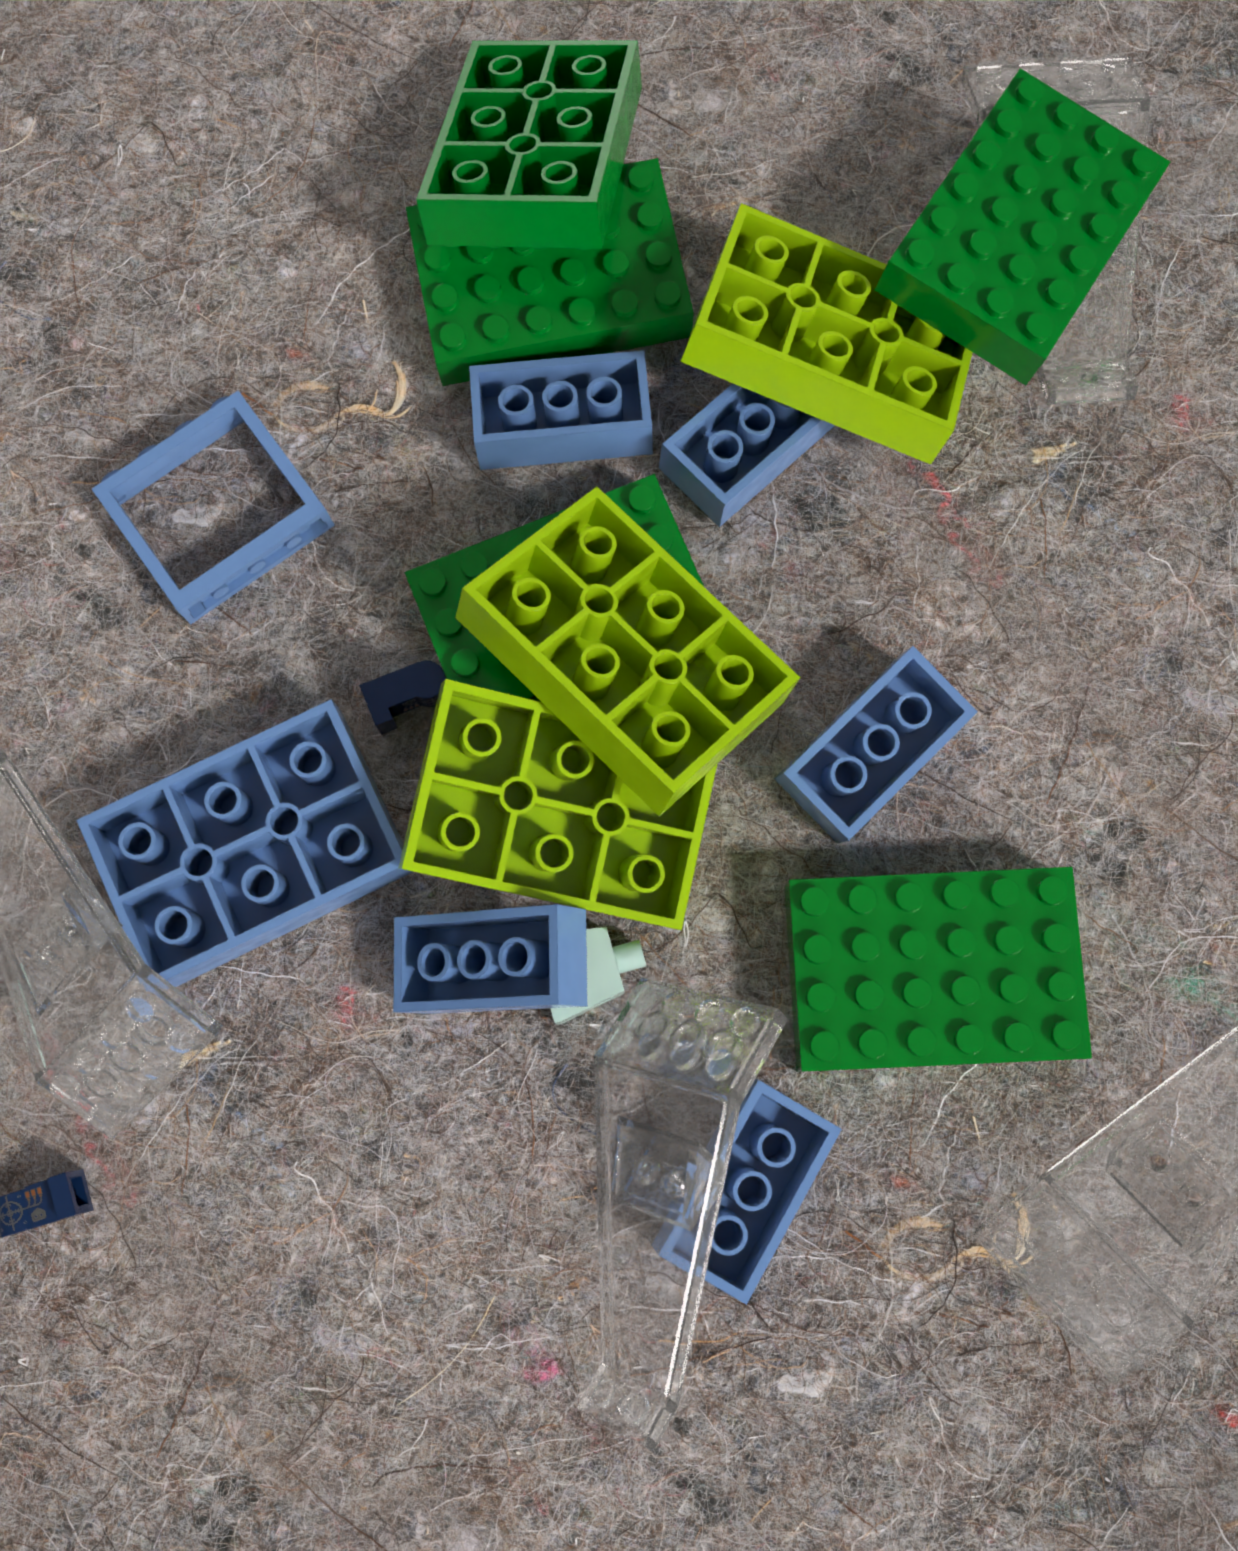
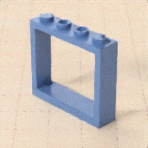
[92,391,335,624]

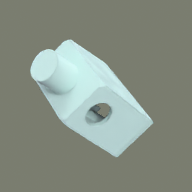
[550,927,646,1025]

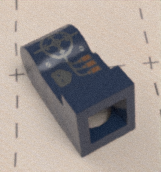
[359,660,447,735]
[0,1169,94,1238]

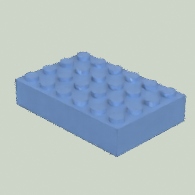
[76,699,413,992]

